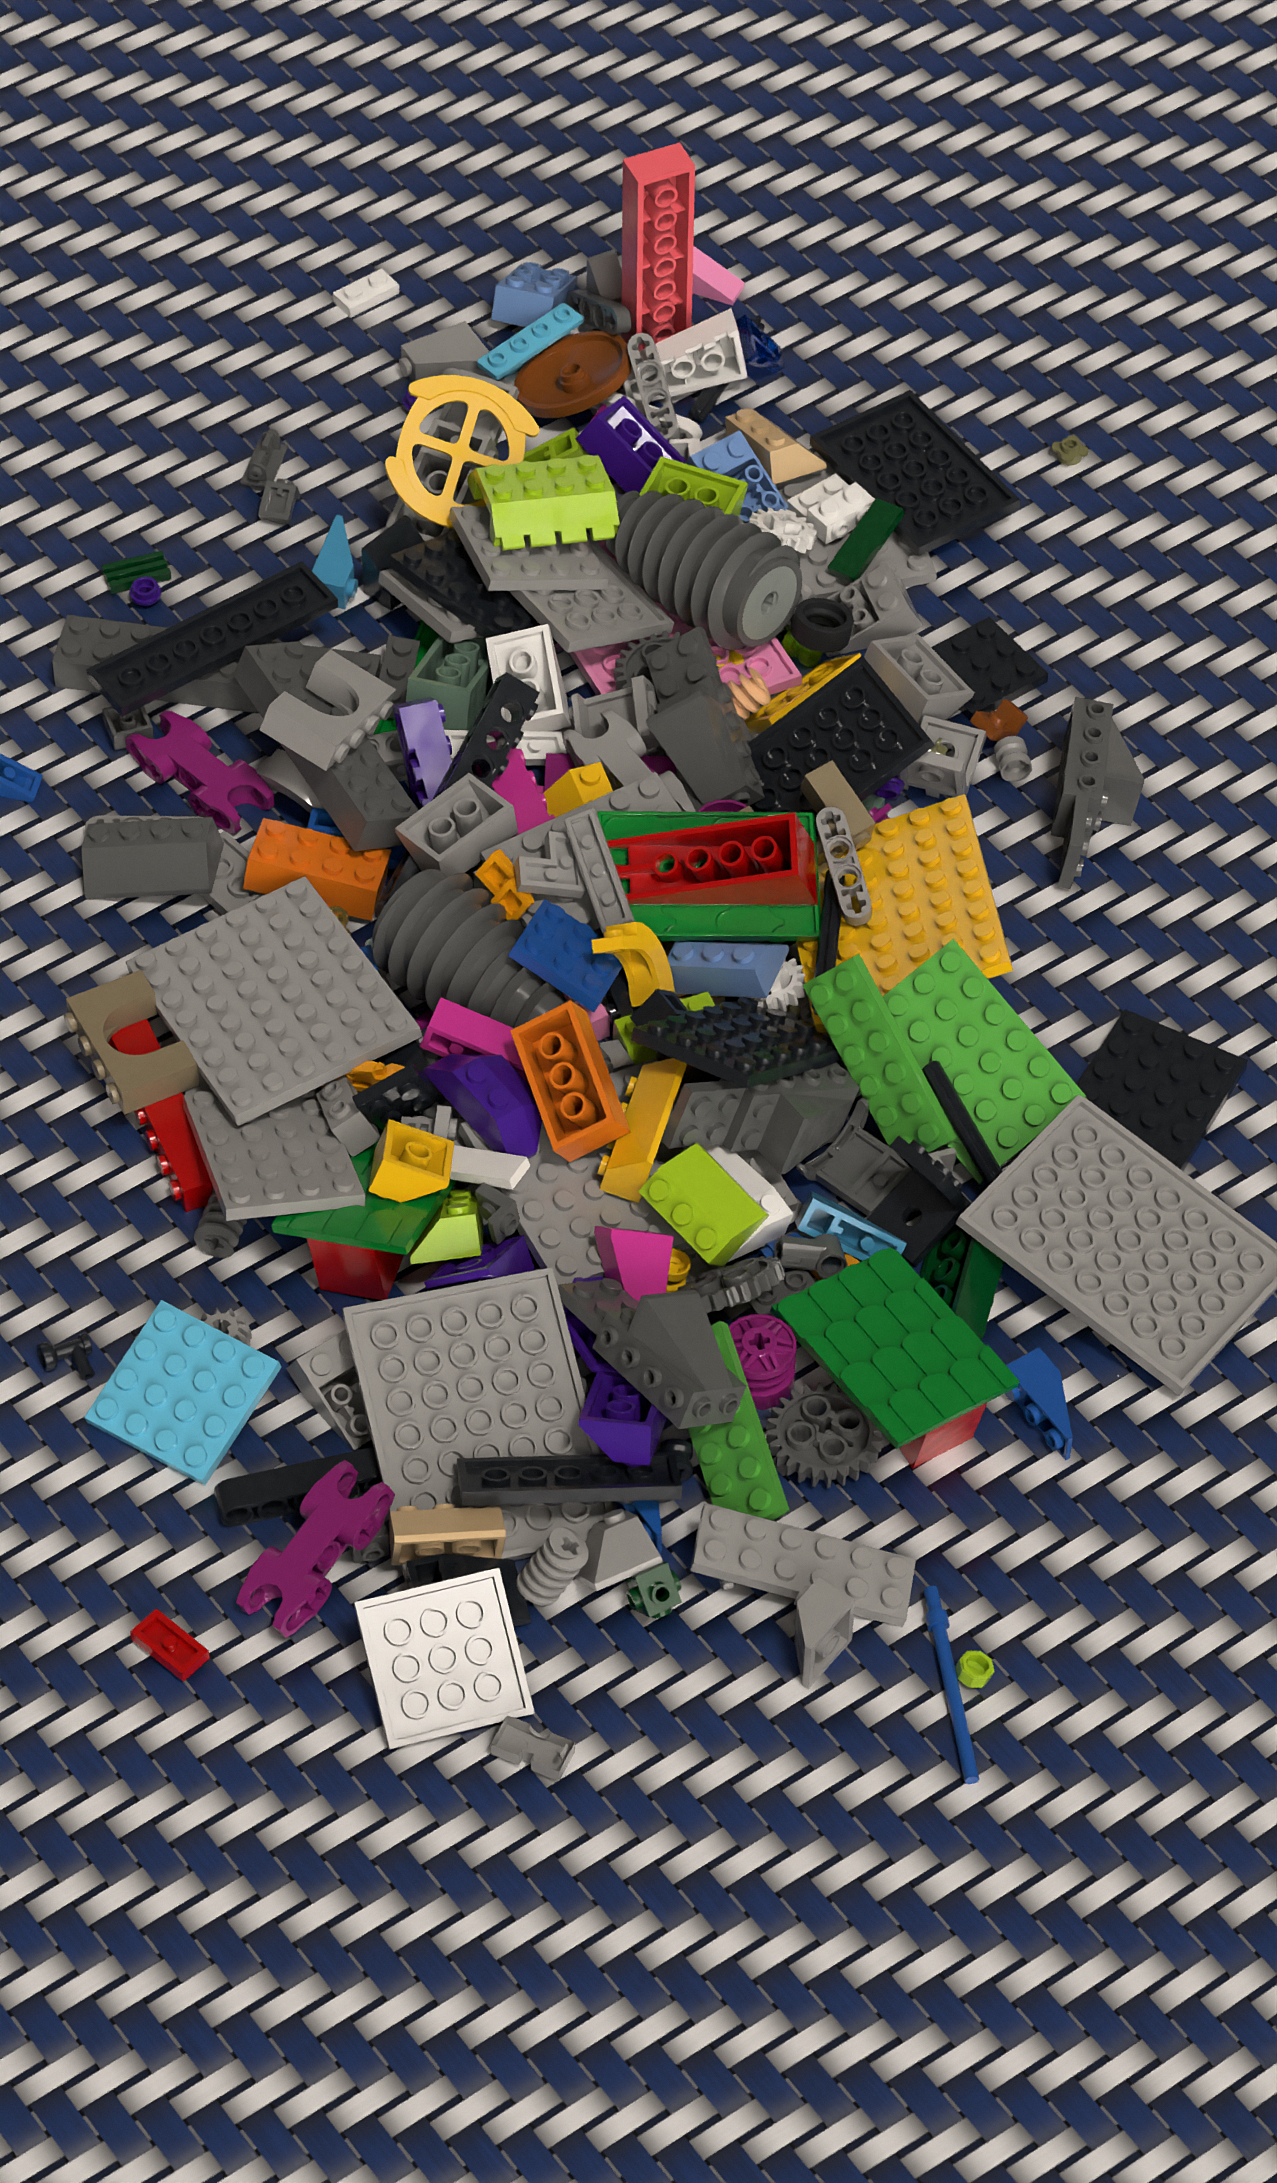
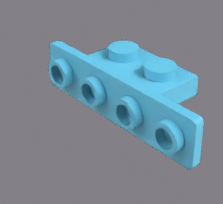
[477,303,583,380]

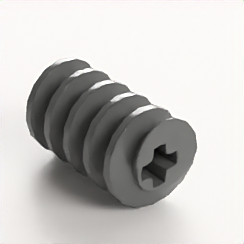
[194,1188,248,1258]

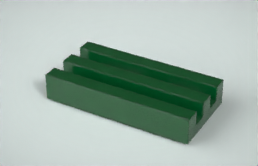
[102,551,172,594]

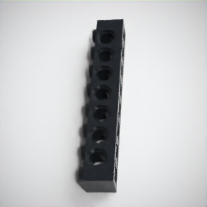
[378,672,540,906]

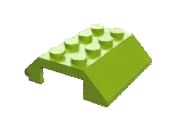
[467,455,620,551]

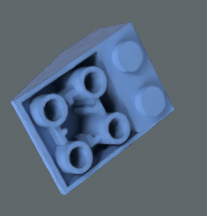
[491,262,578,327]
[685,430,789,523]

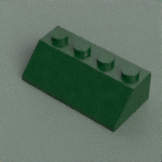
[920,1224,1004,1339]

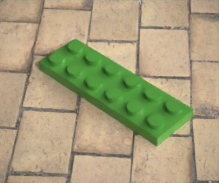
[802,954,957,1153]
[688,1321,790,1521]

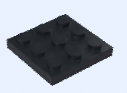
[931,617,1048,720]

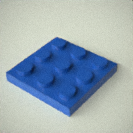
[508,899,623,1012]

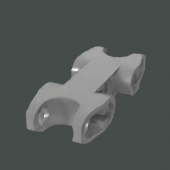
[562,709,696,812]

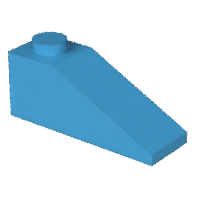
[312,515,358,609]
[795,1191,907,1261]

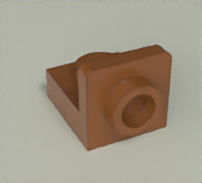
[970,699,1028,741]

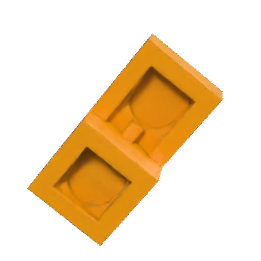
[475,849,534,921]

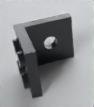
[352,1039,446,1131]
[867,1136,971,1267]

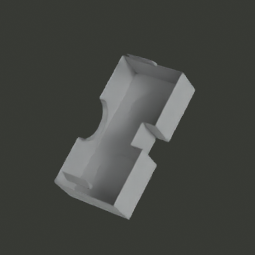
[491,1715,575,1781]

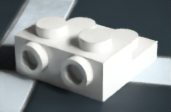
[787,474,875,544]

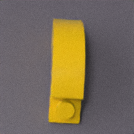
[591,922,675,1007]

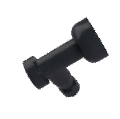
[37,1333,95,1380]

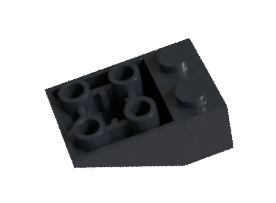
[406,1554,531,1627]

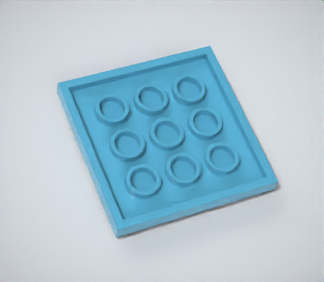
[84,1300,282,1486]

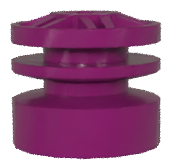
[729,1314,796,1410]

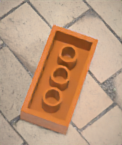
[243,818,391,921]
[510,1000,631,1162]

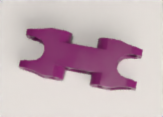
[126,710,275,834]
[236,1460,395,1638]

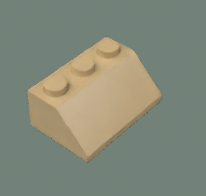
[725,409,826,485]
[389,1504,506,1565]

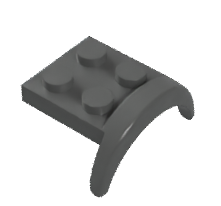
[796,1098,911,1217]

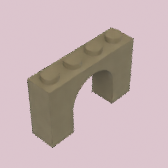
[738,761,876,866]
[64,970,200,1115]

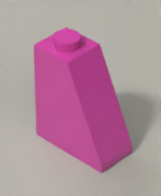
[594,1226,674,1301]

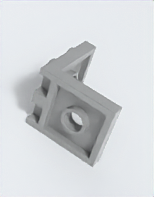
[900,715,987,798]

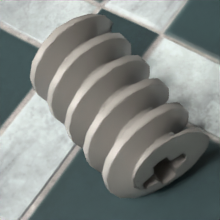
[517,1527,588,1606]

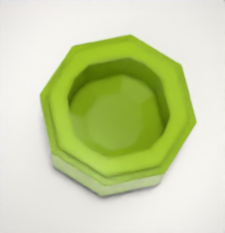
[955,1651,994,1688]

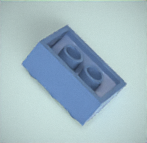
[667,941,790,998]

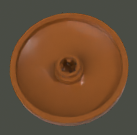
[514,331,632,418]

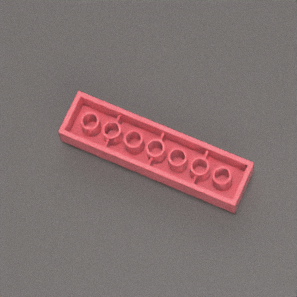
[621,142,695,351]

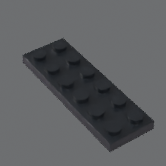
[457,1452,682,1508]

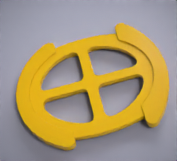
[384,375,540,529]

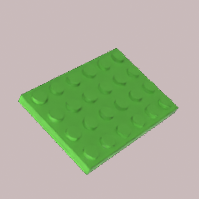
[883,939,1086,1185]

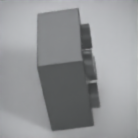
[102,706,154,750]

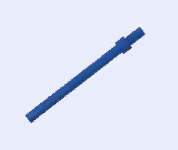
[923,1586,979,1784]

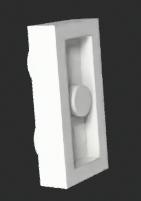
[333,268,399,318]

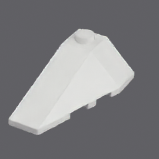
[680,1144,793,1262]

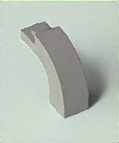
[258,749,325,814]

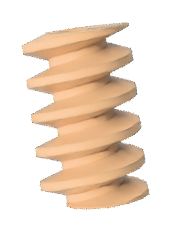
[728,667,771,720]

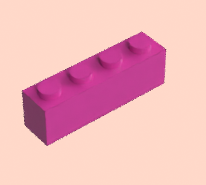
[474,741,555,838]
[420,997,530,1086]

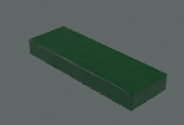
[827,498,904,583]

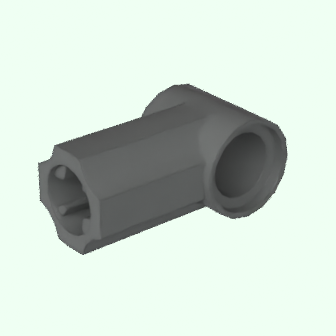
[774,1234,847,1279]

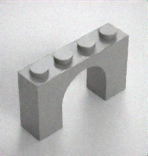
[259,649,396,771]

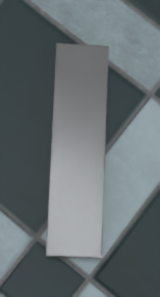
[563,807,635,935]

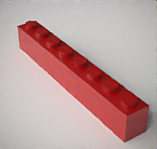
[108,1019,213,1212]

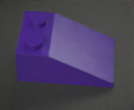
[425,1235,535,1290]

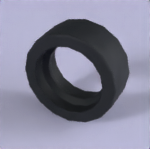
[791,598,854,653]

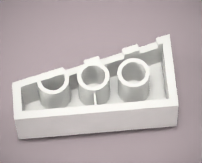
[623,308,748,402]

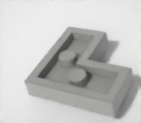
[515,831,585,898]

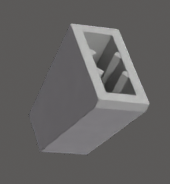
[399,321,495,382]

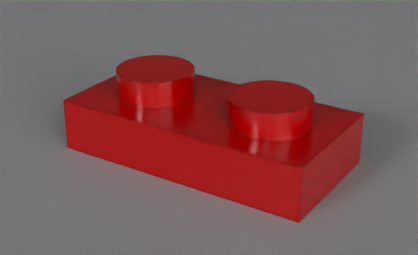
[130,1608,210,1682]

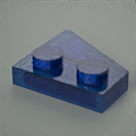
[736,314,785,374]

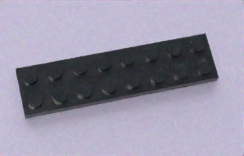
[86,561,338,717]

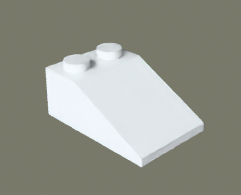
[486,624,572,731]

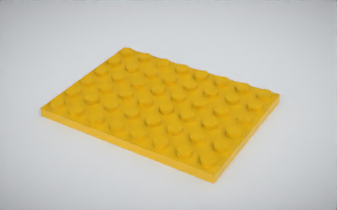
[796,794,1014,1033]

